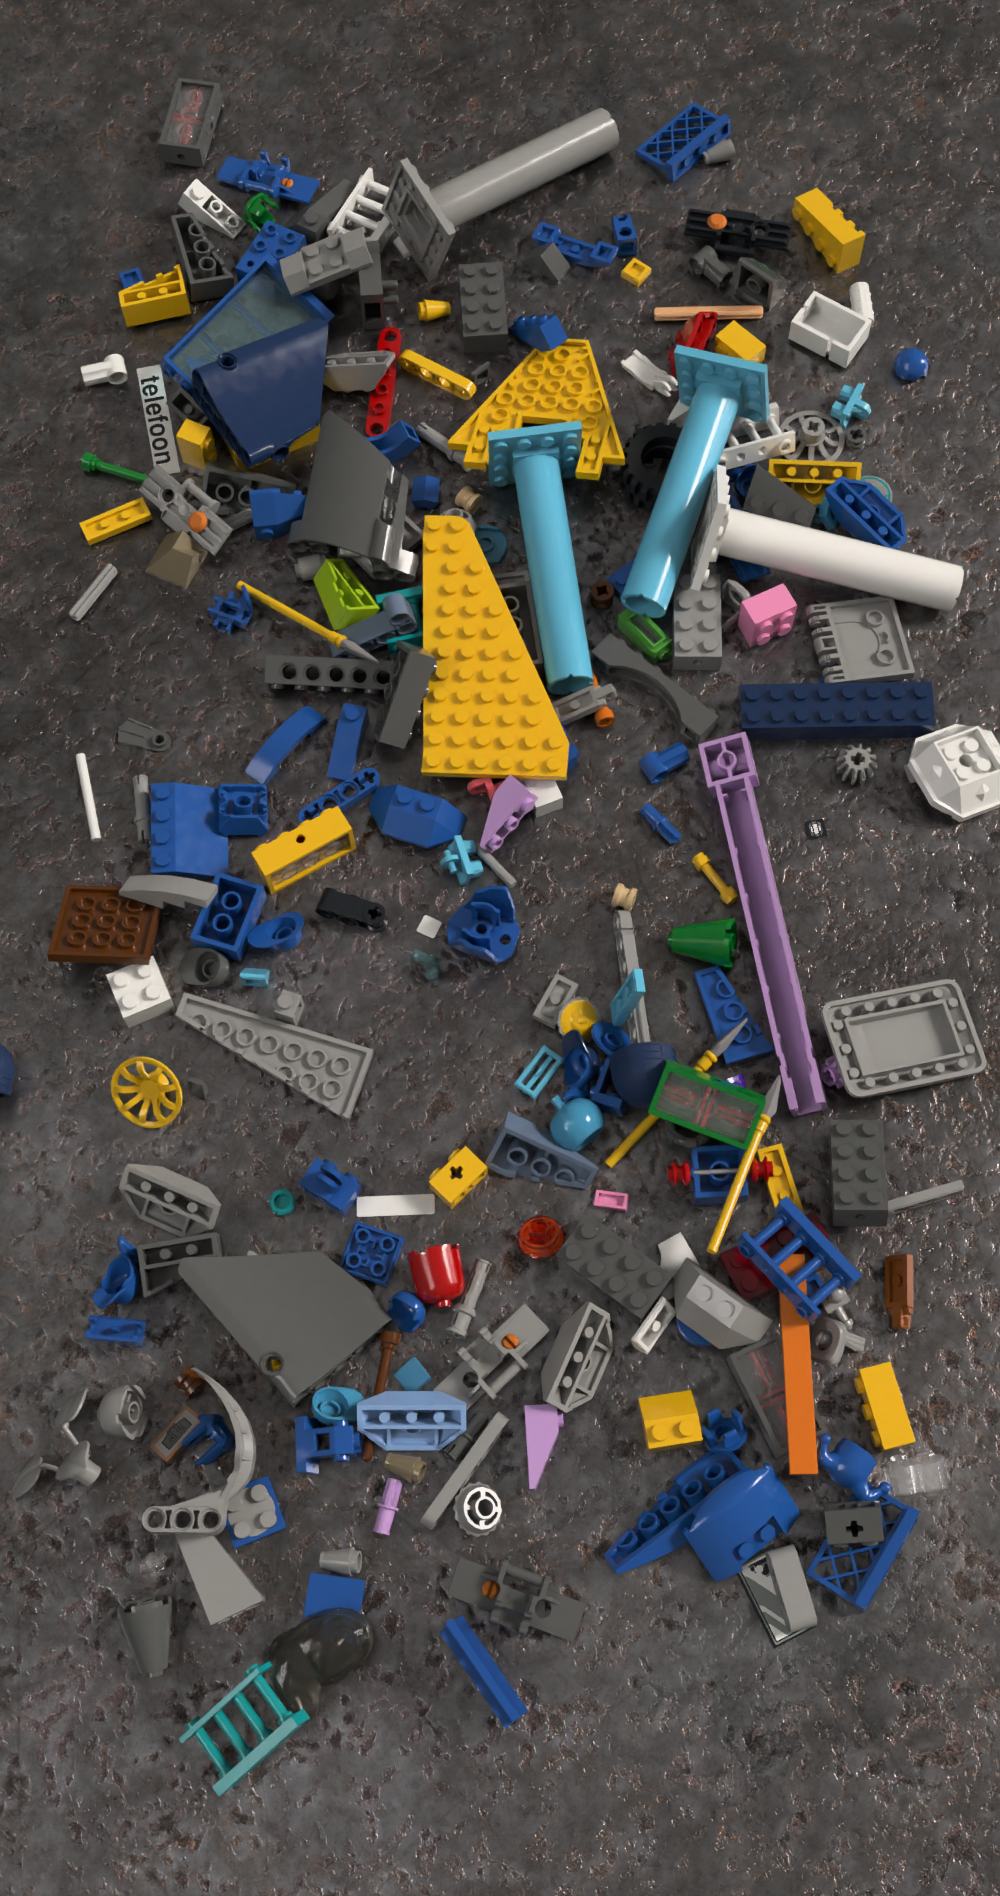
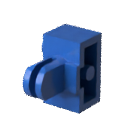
[299,1158,362,1217]

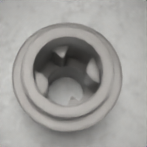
[703,139,736,165]
[319,1547,362,1576]

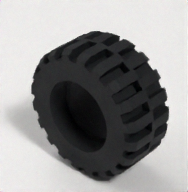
[620,422,683,512]

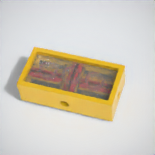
[251,806,356,895]

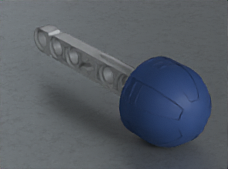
[609,910,677,1109]

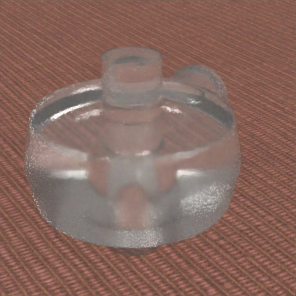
[139,1552,167,1579]

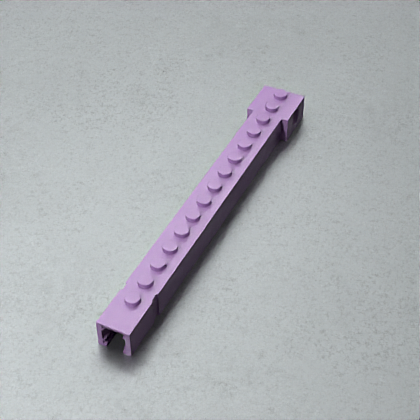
[698,732,829,1117]

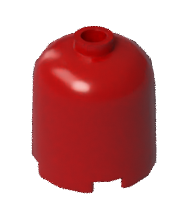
[407,1244,464,1308]

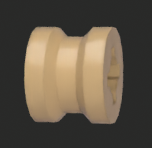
[455,486,483,515]
[611,883,638,911]

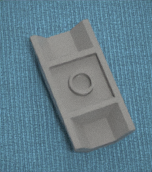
[280,226,374,297]

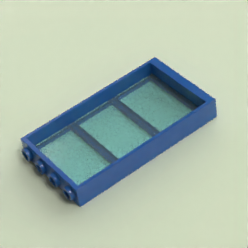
[160,253,335,396]

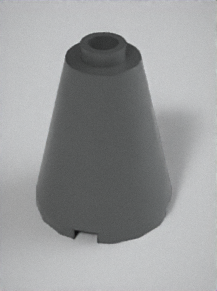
[116,1594,172,1678]

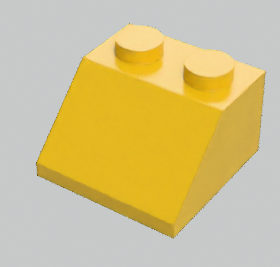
[638,1390,703,1453]

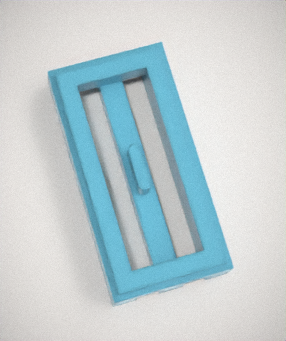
[514,1045,563,1101]

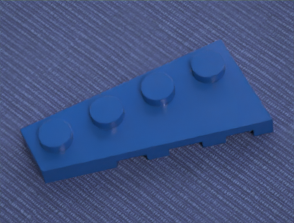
[694,965,775,1067]

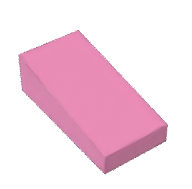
[594,1190,629,1212]

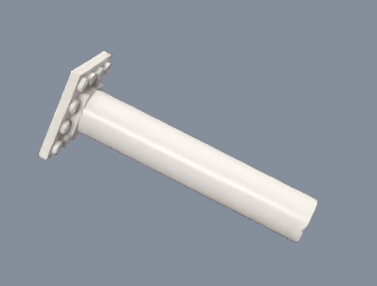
[691,464,964,612]

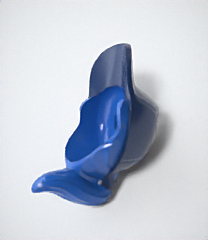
[562,1029,599,1102]

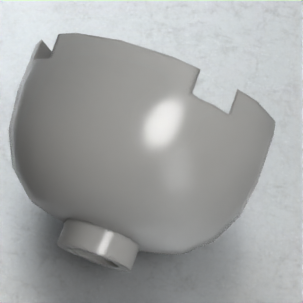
[97,1385,148,1440]

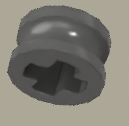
[845,426,867,449]

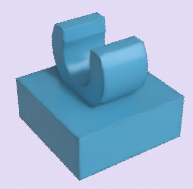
[812,497,837,530]

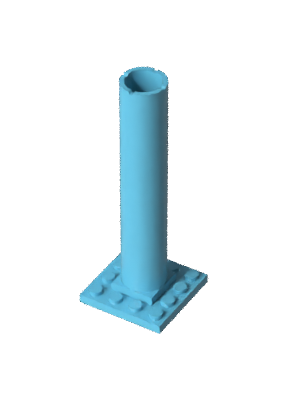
[621,345,770,618]
[487,421,594,695]

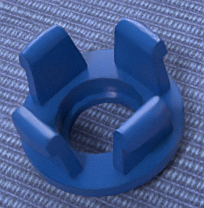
[701,1408,747,1453]

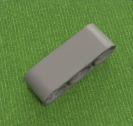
[765,1544,817,1633]

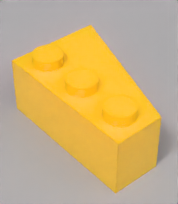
[118,264,191,327]

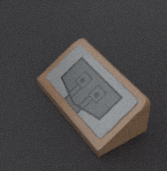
[150,1405,201,1465]

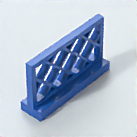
[635,102,731,183]
[805,1483,920,1613]
[440,1615,528,1729]

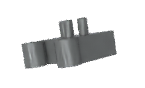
[359,240,398,330]

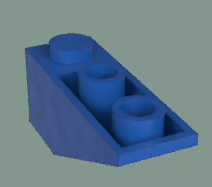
[508,313,568,351]

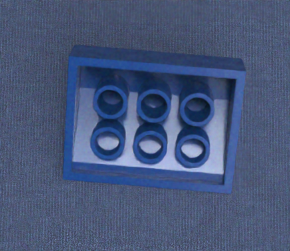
[151,782,229,881]

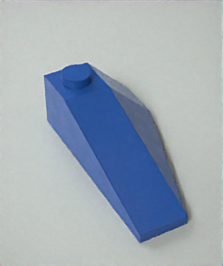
[249,488,307,540]

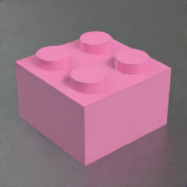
[737,583,797,647]

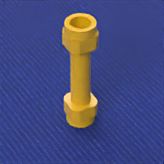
[691,852,739,906]

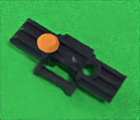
[684,209,792,258]

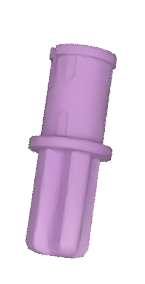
[373,1478,403,1536]

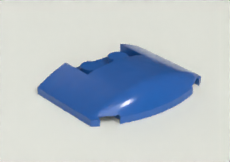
[682,1463,800,1582]

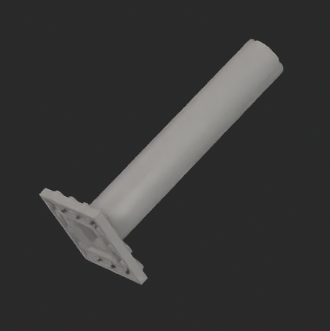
[381,108,619,281]

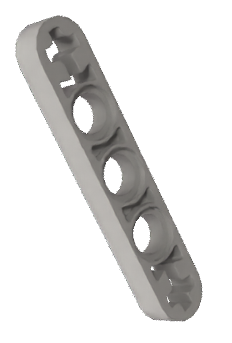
[420,1412,510,1530]

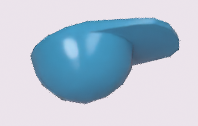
[311,1386,365,1425]

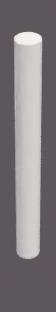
[75,753,101,842]

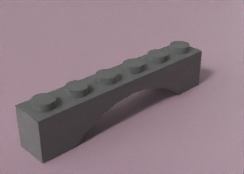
[591,633,719,747]

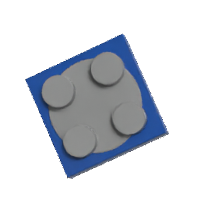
[226,1475,287,1549]

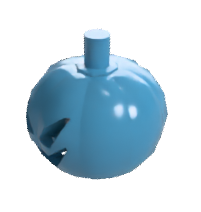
[549,1095,605,1152]

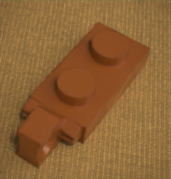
[885,1253,914,1330]

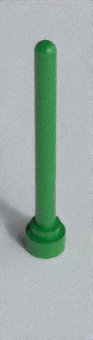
[81,452,173,492]

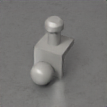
[814,1285,853,1330]

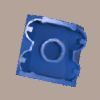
[218,784,268,838]

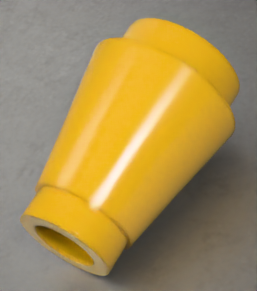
[417,299,451,322]

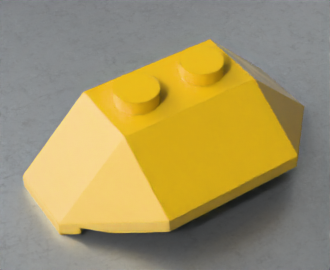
[768,459,862,506]

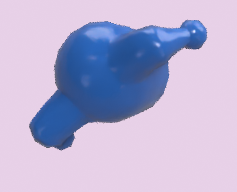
[817,1433,891,1501]

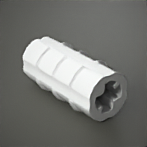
[849,282,874,328]

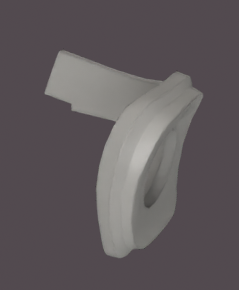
[721,579,751,633]
[810,1317,865,1366]

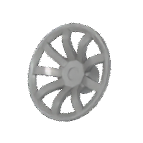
[779,410,845,461]

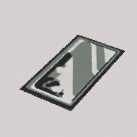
[737,1544,816,1649]

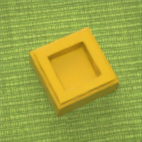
[621,258,651,287]

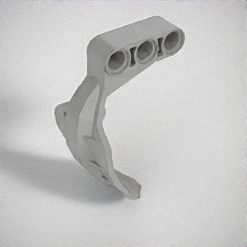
[142,1367,256,1535]

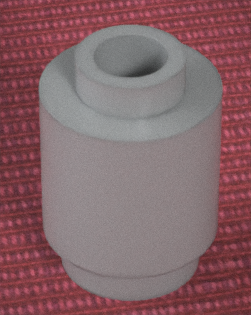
[294,554,326,582]

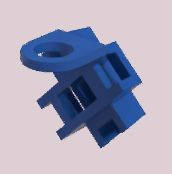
[207,585,254,635]

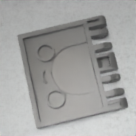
[805,596,915,683]

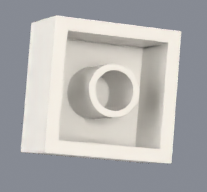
[106,956,176,1028]

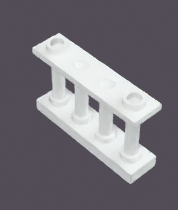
[326,167,395,253]
[718,402,795,470]

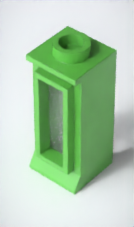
[617,609,673,665]

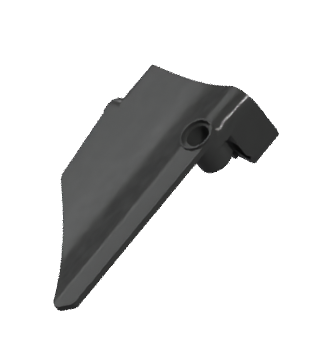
[178,1251,393,1408]

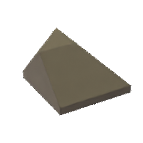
[145,530,208,589]

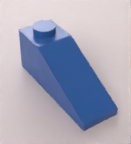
[327,703,369,782]

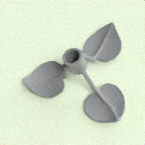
[12,1388,101,1501]

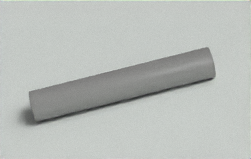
[475,842,517,889]

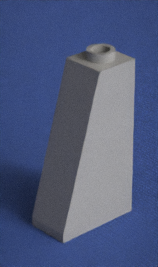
[175,1518,266,1627]

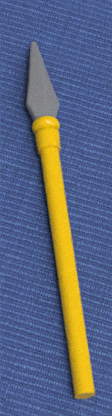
[236,581,380,664]
[604,1018,748,1169]
[706,1074,782,1255]

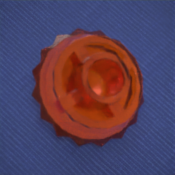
[516,1215,567,1259]

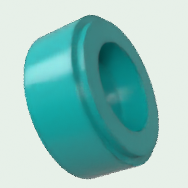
[269,1189,296,1216]

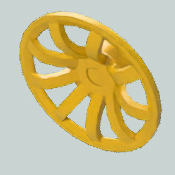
[111,1056,183,1128]

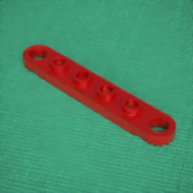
[365,327,402,437]

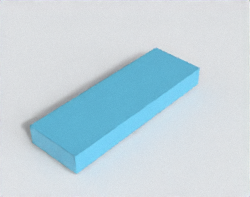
[610,969,646,1027]

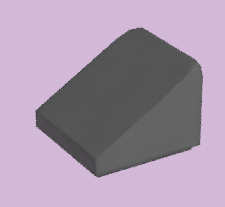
[465,361,491,387]

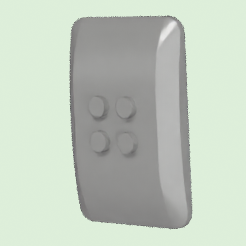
[821,979,987,1098]

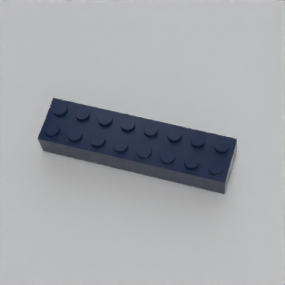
[737,681,936,740]

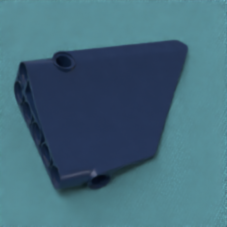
[191,318,329,468]

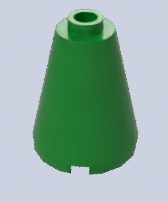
[667,918,737,968]

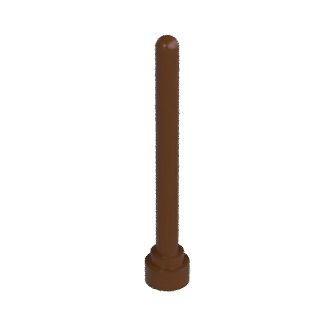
[361,1330,401,1462]

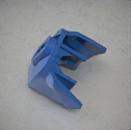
[447,885,520,963]

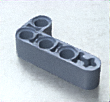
[328,593,417,659]

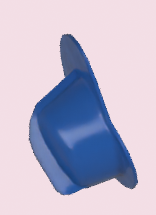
[247,912,304,952]

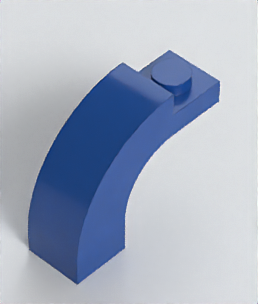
[365,420,421,463]

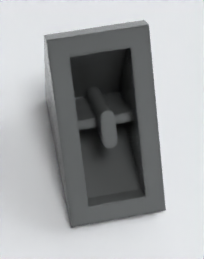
[523,242,571,284]

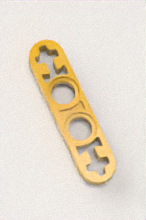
[397,349,477,400]

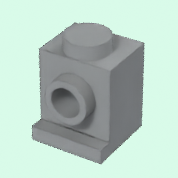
[272,989,305,1026]

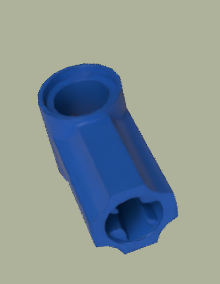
[638,742,690,784]

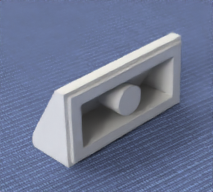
[631,1296,676,1354]

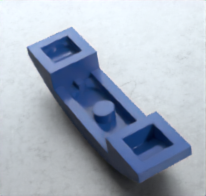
[531,222,619,267]
[245,705,326,785]

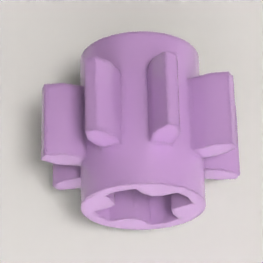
[820,1055,844,1089]

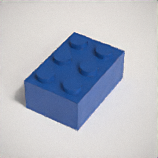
[190,872,267,962]

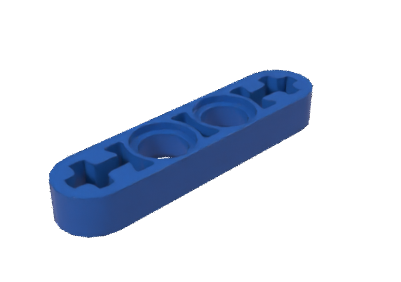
[298,768,380,823]

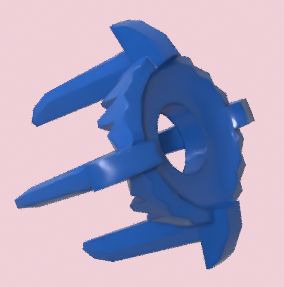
[181,1414,236,1466]

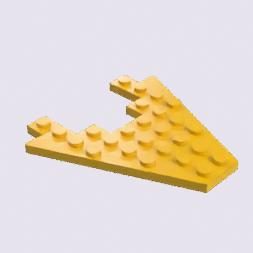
[448,338,625,480]

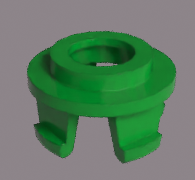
[243,193,279,233]

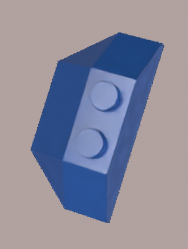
[824,476,907,550]
[368,784,467,849]

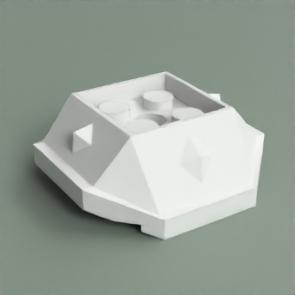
[907,724,1000,822]

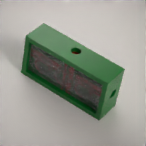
[648,1059,766,1151]

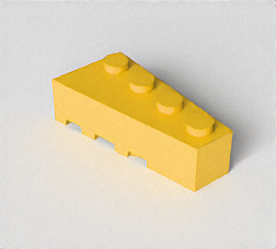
[792,188,866,274]

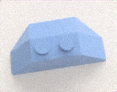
[357,1391,466,1451]

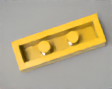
[854,1362,916,1453]

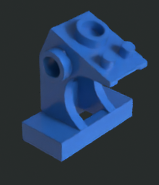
[295,1416,362,1475]

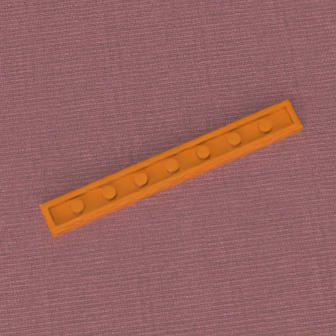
[779,1254,818,1475]

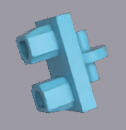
[440,835,483,886]

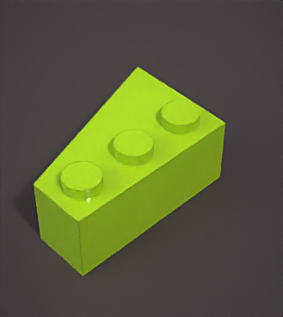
[313,558,380,630]

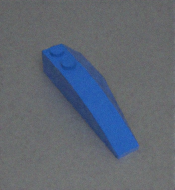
[603,1441,747,1575]

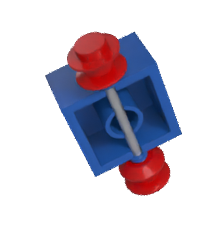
[667,1145,773,1205]

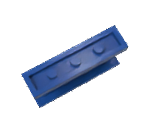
[736,1196,862,1323]

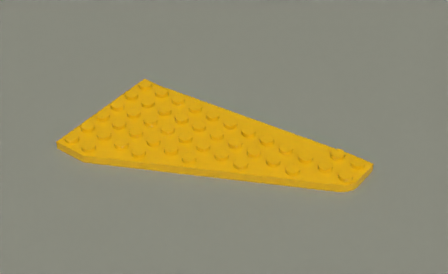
[421,515,569,781]

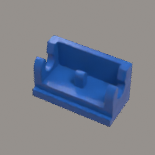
[85,1315,147,1348]

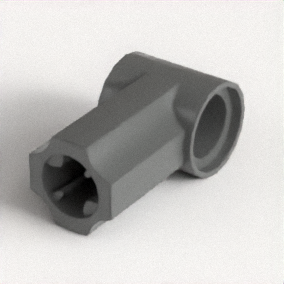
[689,245,733,288]

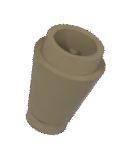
[384,1453,427,1484]

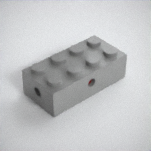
[672,574,722,671]

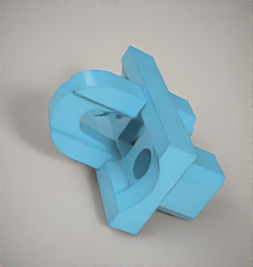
[830,383,871,429]

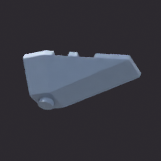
[484,1111,599,1189]

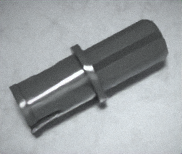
[444,1411,489,1462]

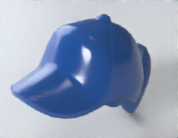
[93,1235,141,1309]

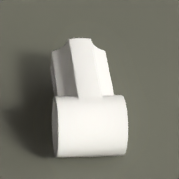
[81,354,128,386]

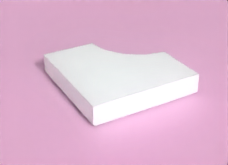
[657,1232,701,1301]

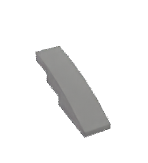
[119,875,218,908]

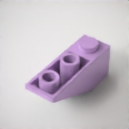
[480,774,538,854]

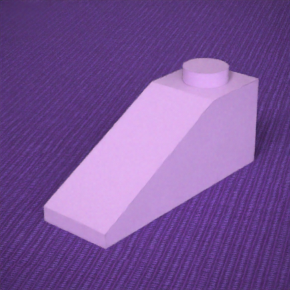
[524,1404,564,1492]

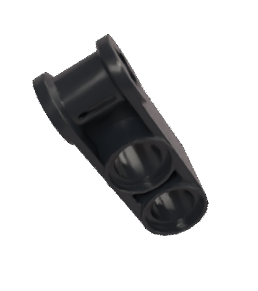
[315,888,388,933]

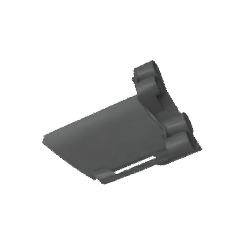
[287,410,419,582]

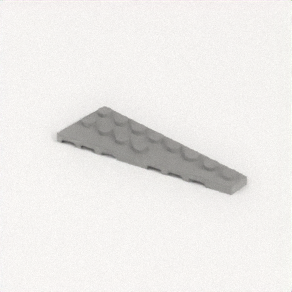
[175,992,374,1121]

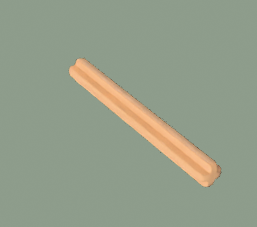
[654,305,763,321]

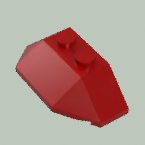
[667,311,718,382]

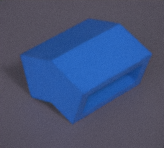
[411,475,440,510]

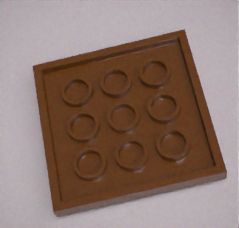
[47,885,162,965]

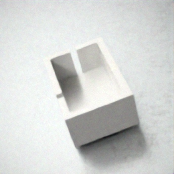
[788,291,872,368]

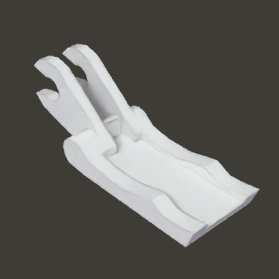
[621,349,678,397]

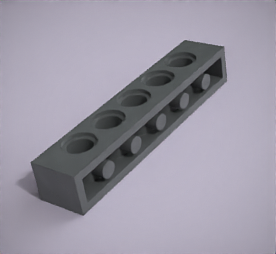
[264,654,392,694]

